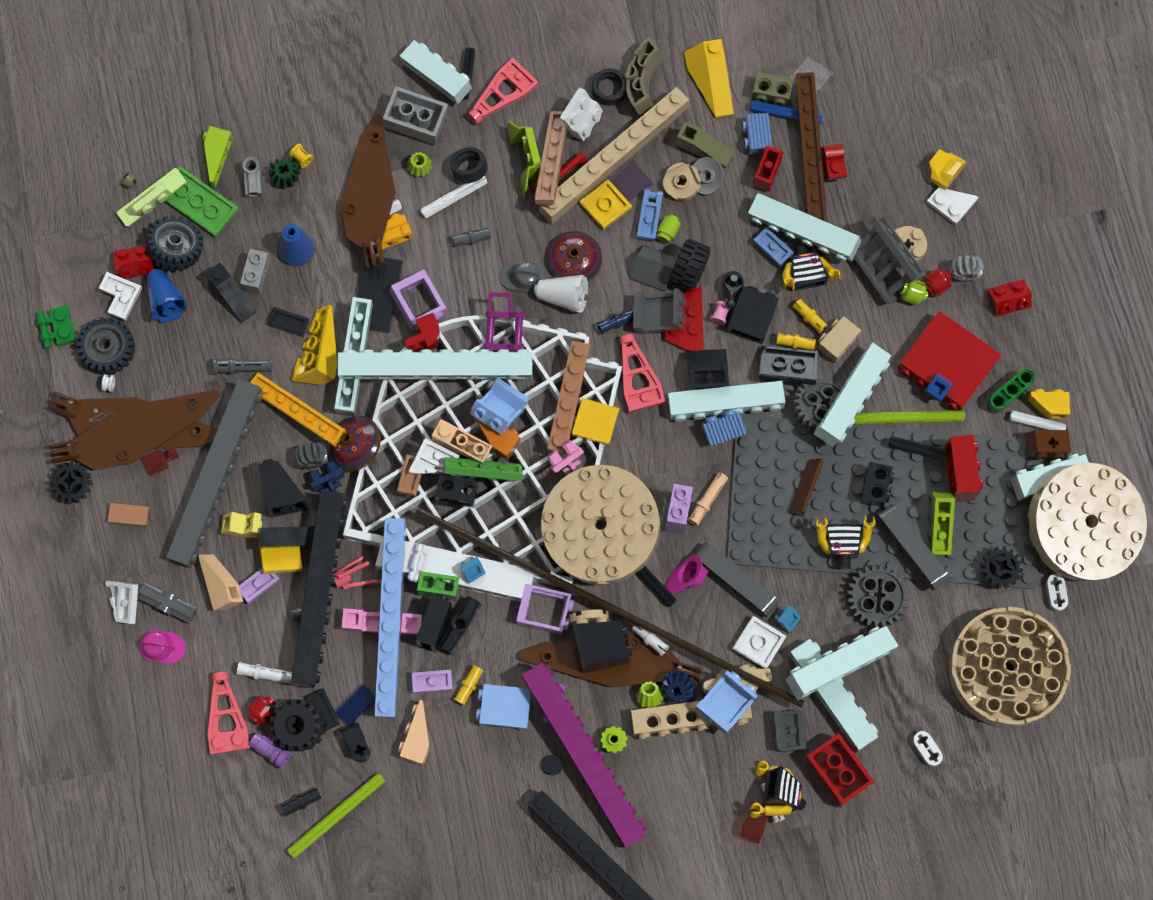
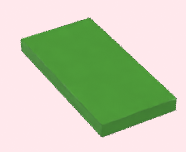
[165,166,239,238]

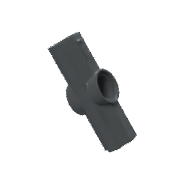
[137,583,197,624]

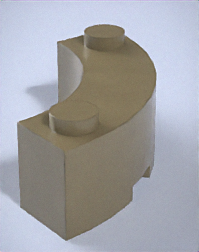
[626,36,665,117]

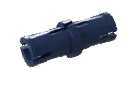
[597,308,633,334]

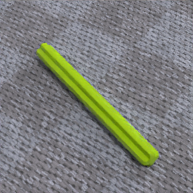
[853,410,965,424]
[287,773,385,858]

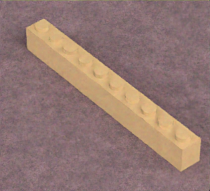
[539,87,689,225]

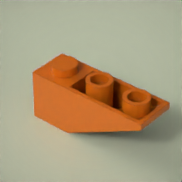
[471,406,520,461]

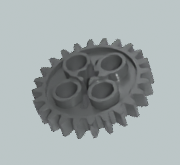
[792,377,842,432]
[846,564,911,628]

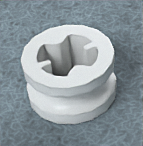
[102,374,115,392]

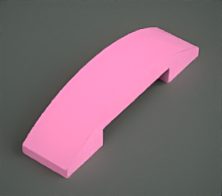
[342,608,422,635]

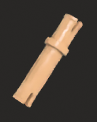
[687,472,728,526]

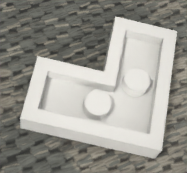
[99,272,142,321]

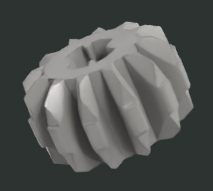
[951,255,983,282]

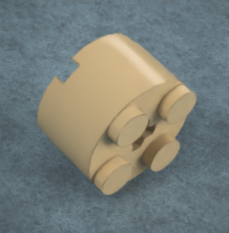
[887,226,927,269]

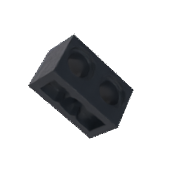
[860,462,894,508]
[435,474,479,508]

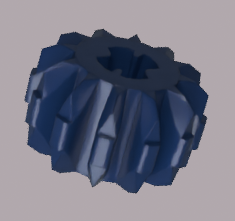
[661,669,695,704]

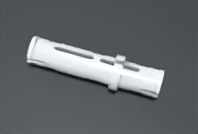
[237,662,292,684]

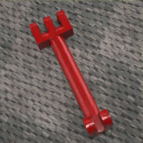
[530,152,588,195]

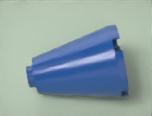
[277,224,315,267]
[147,269,188,323]

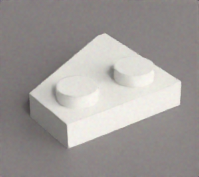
[926,187,978,226]

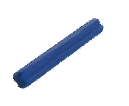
[750,100,823,125]

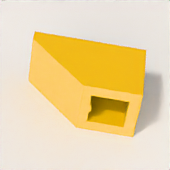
[1028,389,1070,419]

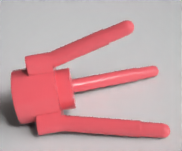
[332,556,382,590]

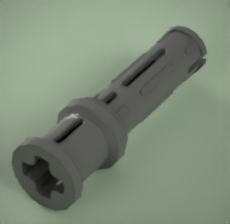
[213,357,272,375]

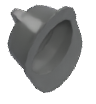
[499,262,544,292]

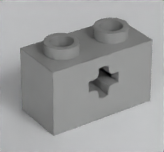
[240,249,270,295]

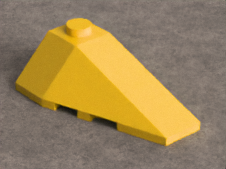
[684,39,734,118]
[292,305,337,385]

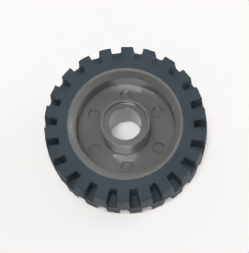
[146,216,203,271]
[76,317,135,375]

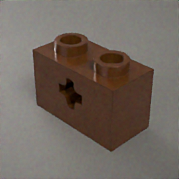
[1025,430,1071,460]

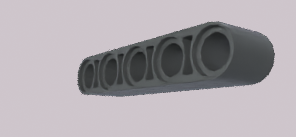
[876,504,950,591]
[695,542,779,617]

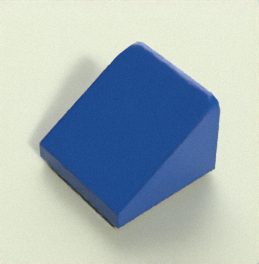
[925,373,953,401]

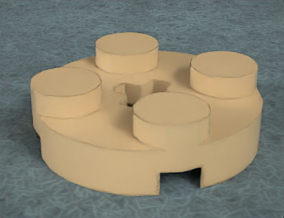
[663,163,701,201]
[569,610,609,629]

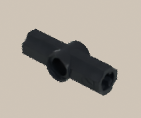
[438,596,482,655]

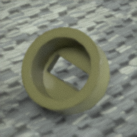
[120,171,137,188]

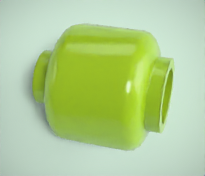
[899,280,928,305]

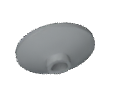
[693,157,724,195]

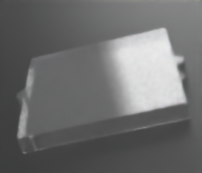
[791,56,833,94]

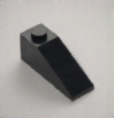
[205,263,257,323]

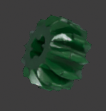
[269,156,301,189]

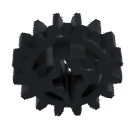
[49,461,93,504]
[980,546,1024,589]

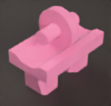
[547,440,584,474]

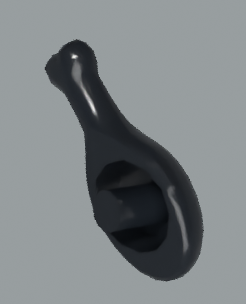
[722,271,744,308]

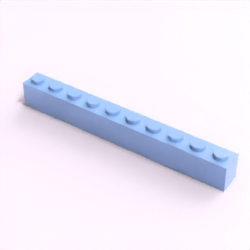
[375,518,406,718]

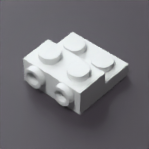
[560,88,603,141]

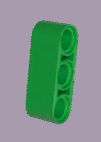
[987,369,1035,414]

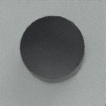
[543,755,563,776]

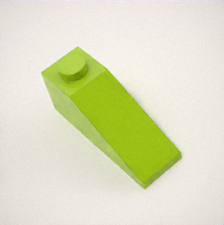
[203,126,233,189]
[931,492,955,555]

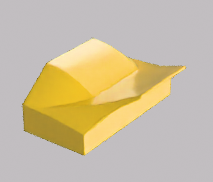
[929,149,967,190]

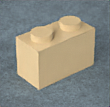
[818,316,861,363]

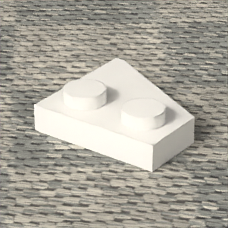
[408,438,459,474]
[106,581,138,624]

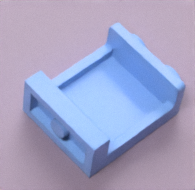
[470,378,530,435]
[695,670,757,735]
[476,684,531,731]

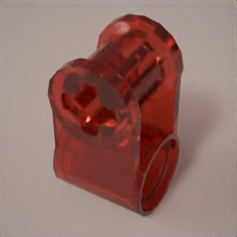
[740,803,769,844]

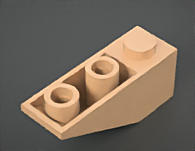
[432,419,492,463]
[198,555,243,611]
[398,700,430,766]

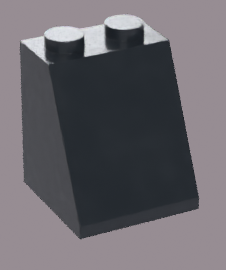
[258,459,309,518]
[573,620,632,673]

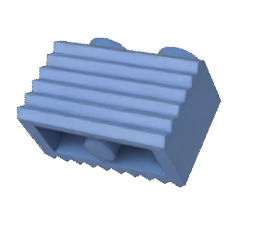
[742,113,772,155]
[702,409,747,446]

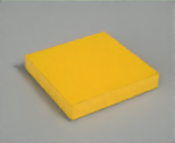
[579,179,632,230]
[572,398,619,446]
[258,537,303,574]

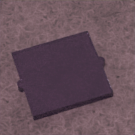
[608,159,652,202]

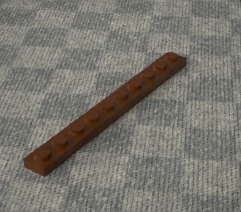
[795,72,830,254]

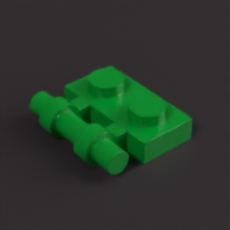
[36,305,77,349]

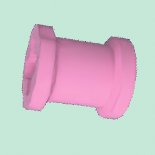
[710,301,731,325]

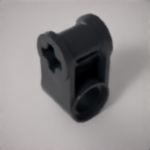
[340,722,371,763]

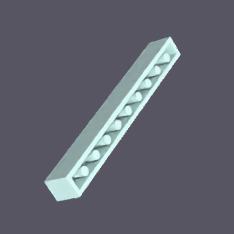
[338,349,532,379]

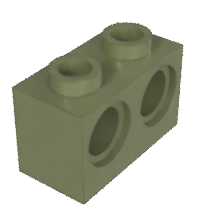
[752,71,794,106]

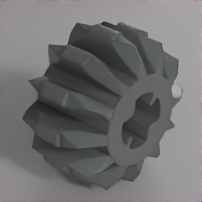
[295,442,328,469]

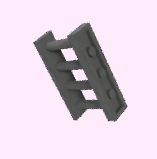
[854,215,927,304]

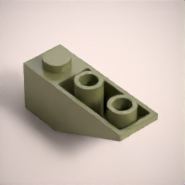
[676,121,734,168]

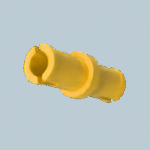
[793,299,828,333]
[776,332,816,351]
[454,665,484,706]

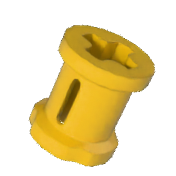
[289,144,314,168]

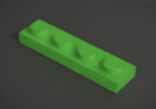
[444,457,523,481]

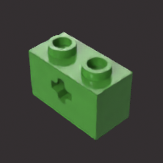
[417,571,459,601]

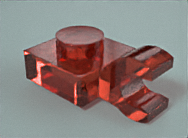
[143,448,179,476]

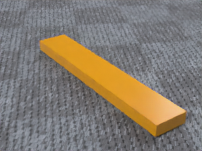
[250,372,346,447]

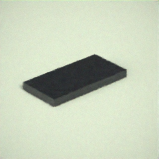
[357,255,403,333]

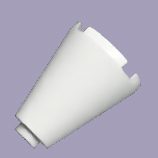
[534,275,588,313]

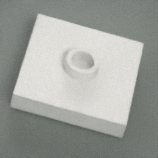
[732,616,786,669]

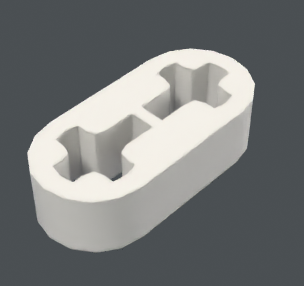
[1046,574,1068,612]
[913,731,943,767]

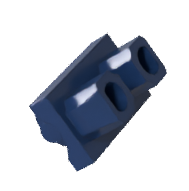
[309,461,345,493]

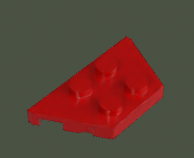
[665,286,704,352]

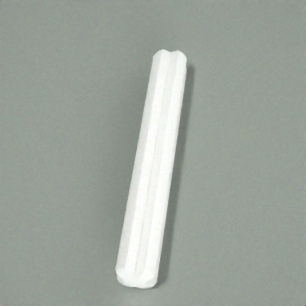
[420,176,487,218]

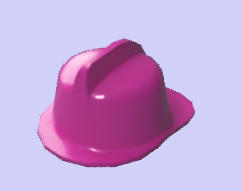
[666,555,709,593]
[139,630,186,664]

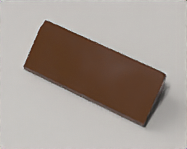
[790,458,824,516]

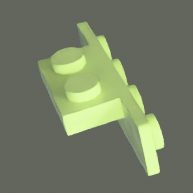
[117,168,187,227]

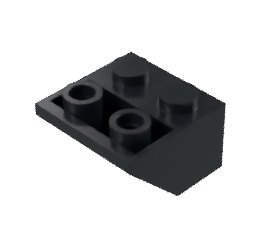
[688,349,729,389]

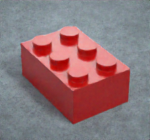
[944,435,983,502]
[805,733,875,808]

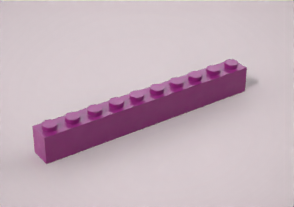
[521,663,647,848]

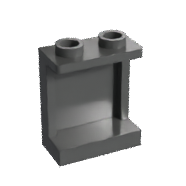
[633,288,685,334]

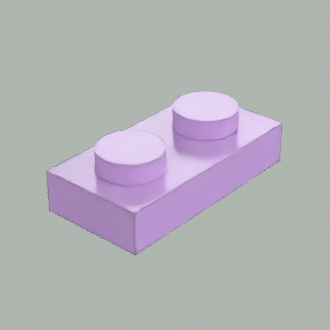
[239,568,280,604]
[412,670,453,693]

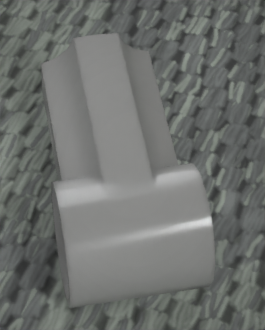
[242,157,262,197]

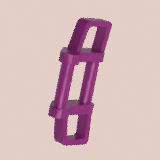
[483,292,525,352]

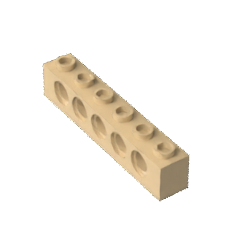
[630,701,752,739]

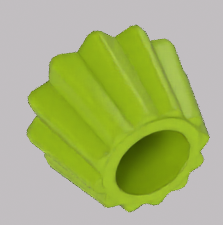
[407,152,432,177]
[636,681,663,708]
[600,726,628,753]

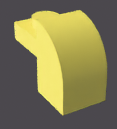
[221,512,262,538]

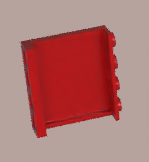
[898,311,1002,411]

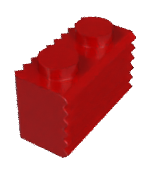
[753,146,784,192]

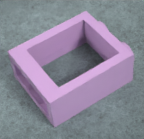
[390,269,446,330]
[665,484,693,535]
[516,583,574,635]

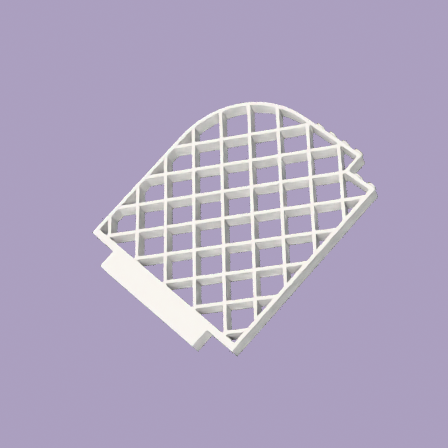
[343,316,622,602]

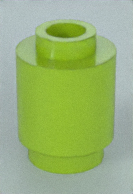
[656,215,681,244]

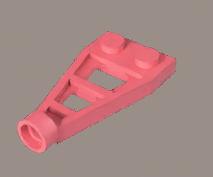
[467,58,539,125]
[619,334,666,413]
[208,672,251,755]

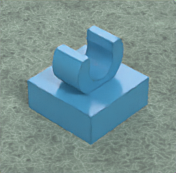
[460,556,486,583]
[774,605,801,633]

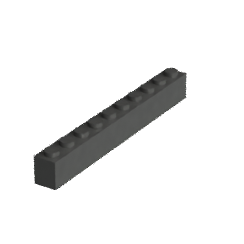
[166,379,263,568]

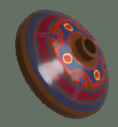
[546,231,602,282]
[329,416,381,472]

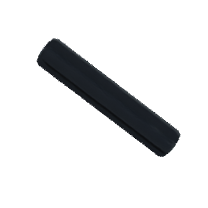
[462,47,475,100]
[888,436,945,459]
[637,566,676,607]

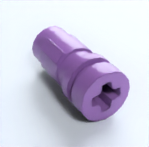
[249,733,292,769]

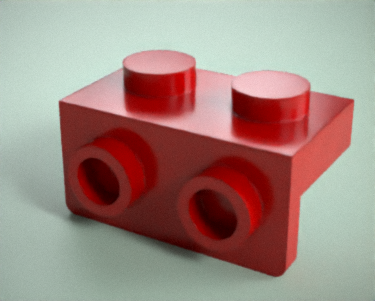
[113,246,155,279]
[988,279,1032,317]

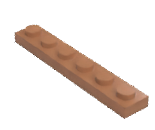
[535,111,567,205]
[547,341,590,454]

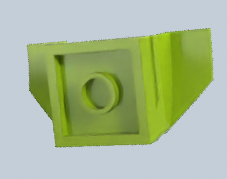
[507,122,541,197]

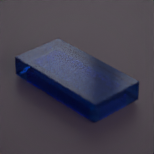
[335,684,376,726]

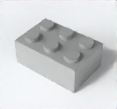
[383,86,448,145]

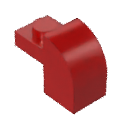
[821,144,847,181]
[404,313,440,352]

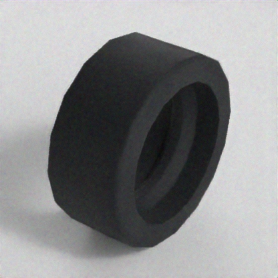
[592,68,627,106]
[450,147,487,183]

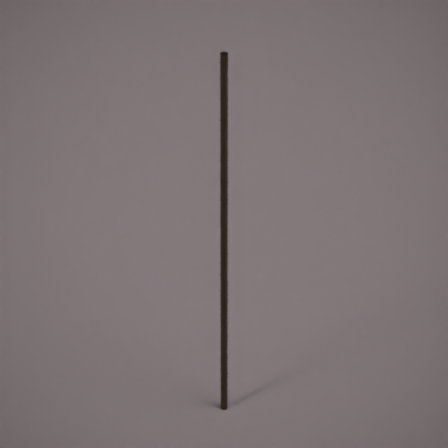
[415,507,805,708]

